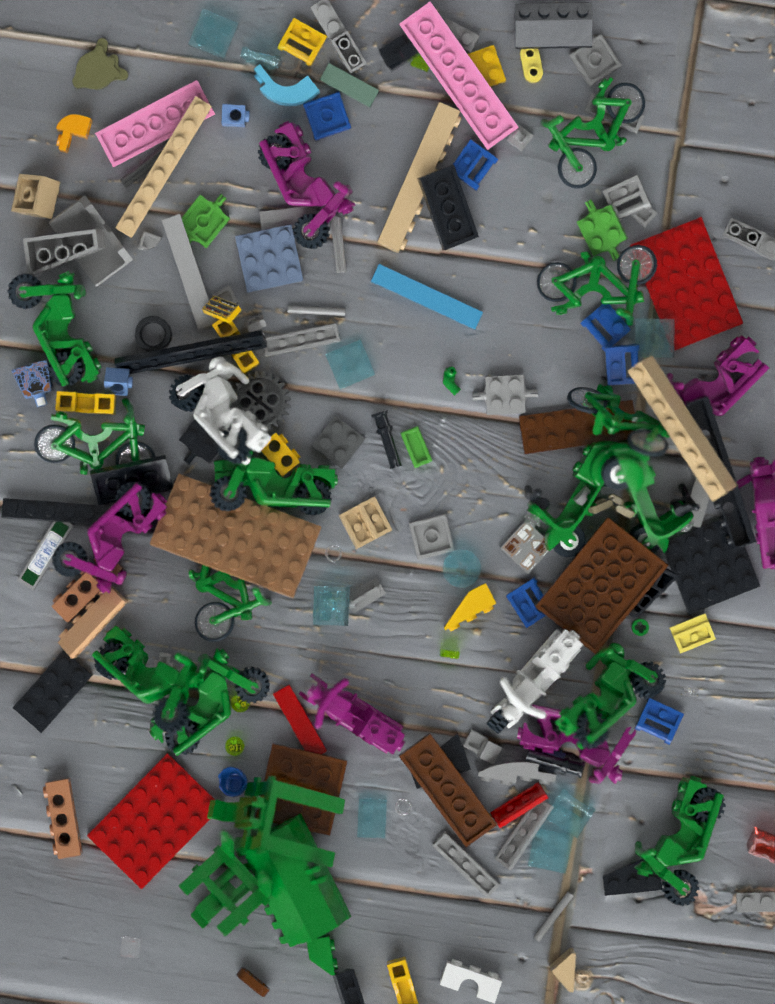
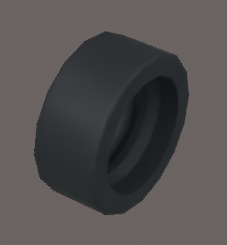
[135,316,172,352]

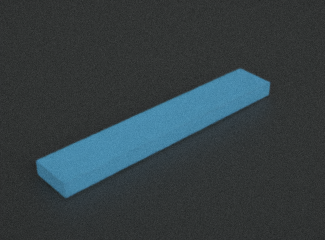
[371,264,483,330]

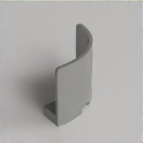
[49,195,133,286]

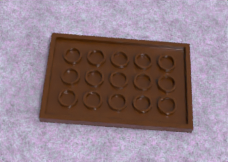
[535,517,668,654]

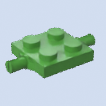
[182,194,230,249]
[577,199,628,261]

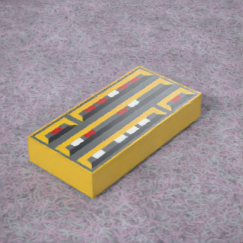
[202,296,241,324]

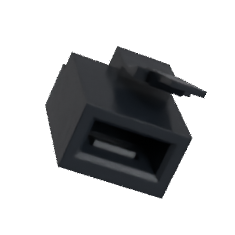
[379,35,418,72]

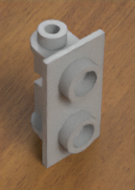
[344,578,386,613]

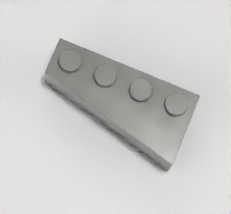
[23,229,106,276]

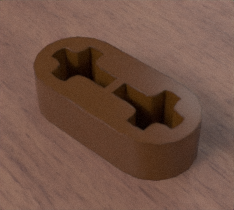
[236,967,270,997]

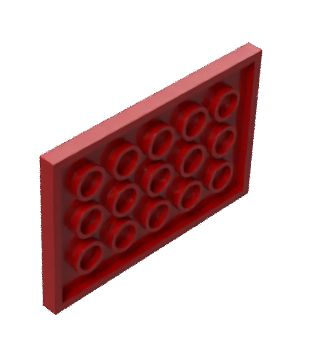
[630,217,744,352]
[87,753,216,890]

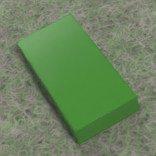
[400,426,432,468]

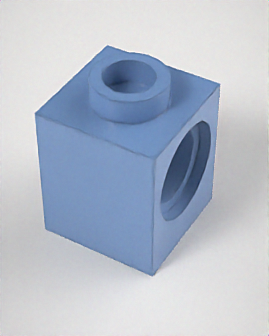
[221,104,250,127]
[104,367,133,396]

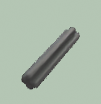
[120,147,164,187]

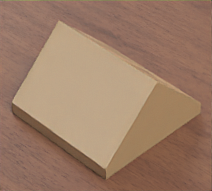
[549,948,576,993]

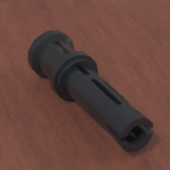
[371,410,402,469]
[526,750,586,778]

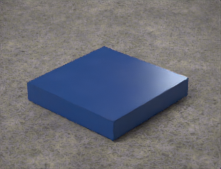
[303,92,352,141]

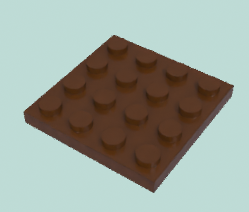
[255,743,348,836]

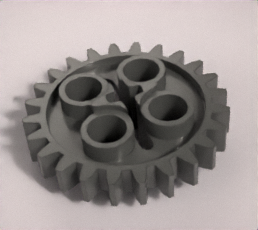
[230,371,291,431]

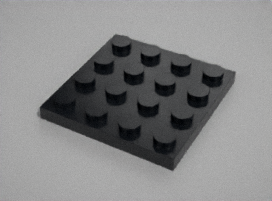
[664,520,760,615]

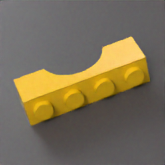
[387,956,418,1004]

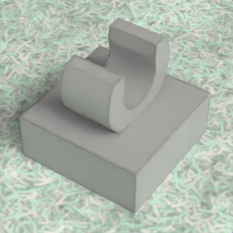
[507,124,533,152]
[245,314,267,336]

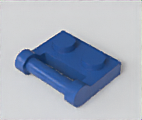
[453,139,498,191]
[580,304,631,352]
[605,344,640,385]
[506,577,546,628]
[634,698,684,745]

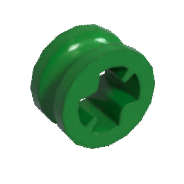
[631,619,649,636]

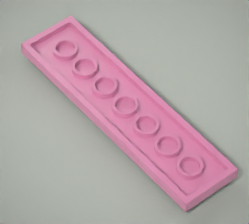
[399,2,519,150]

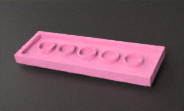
[95,80,215,168]

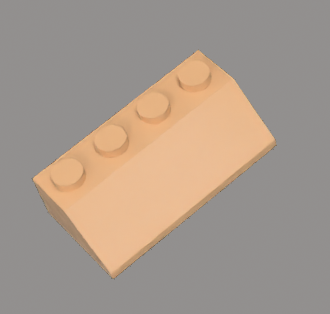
[58,586,129,659]

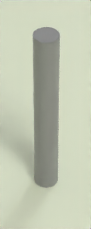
[288,305,345,316]
[533,891,574,942]

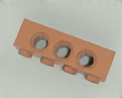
[51,559,124,623]
[43,778,83,859]

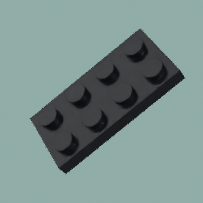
[417,165,479,251]
[90,455,173,505]
[13,650,93,733]

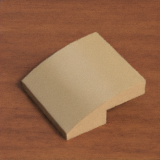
[338,496,392,549]

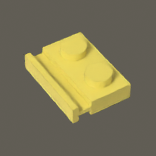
[669,613,716,654]

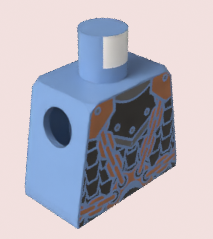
[12,359,53,407]

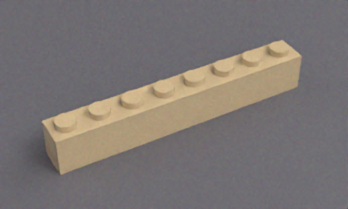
[116,96,212,238]
[377,102,462,253]
[628,356,737,502]

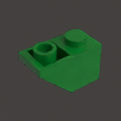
[307,934,338,976]

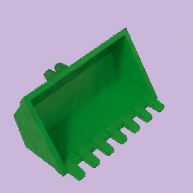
[236,813,352,947]

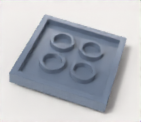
[235,224,303,293]

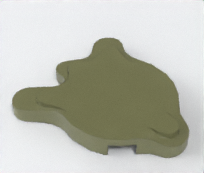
[72,38,128,90]

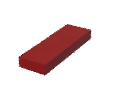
[490,782,548,828]

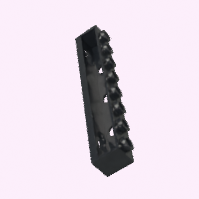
[683,395,756,549]

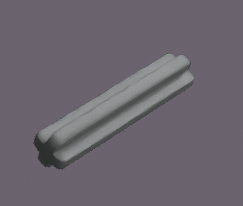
[330,216,346,273]

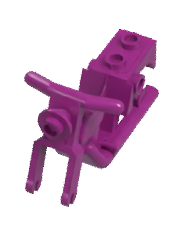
[666,335,769,416]
[736,457,775,569]
[299,673,405,755]
[517,704,636,784]

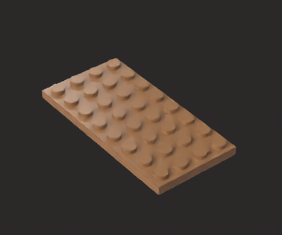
[150,474,322,599]

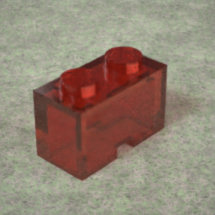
[747,827,775,864]

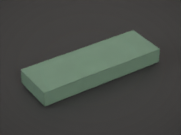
[320,63,379,108]

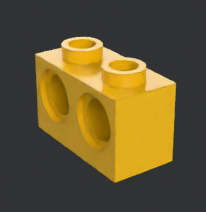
[261,433,301,477]

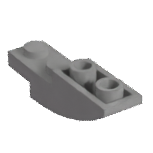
[310,0,367,74]
[723,218,775,262]
[477,761,557,786]

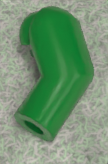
[443,366,461,396]

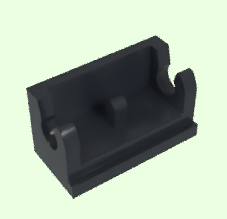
[332,968,365,1004]

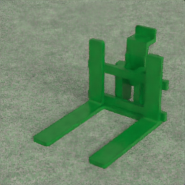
[207,776,345,867]
[179,829,272,937]

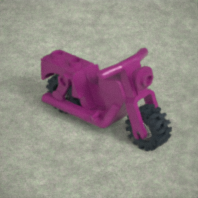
[258,121,355,249]
[52,482,167,593]

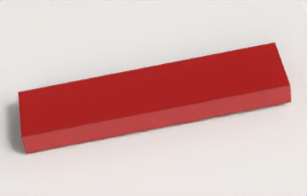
[273,684,327,754]

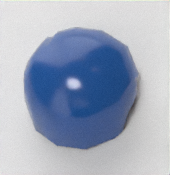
[218,767,248,797]

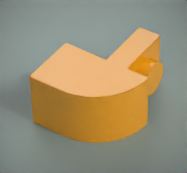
[56,114,93,154]

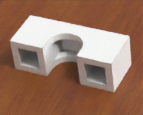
[440,959,502,1003]

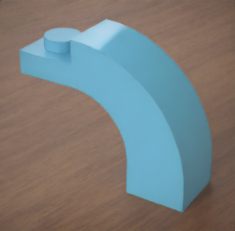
[254,64,320,106]

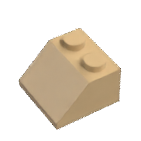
[11,174,60,219]

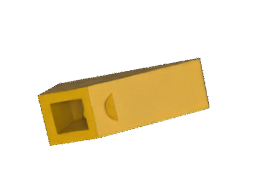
[444,583,497,632]

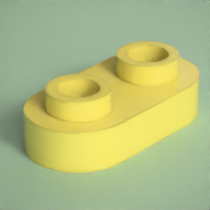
[520,49,543,83]

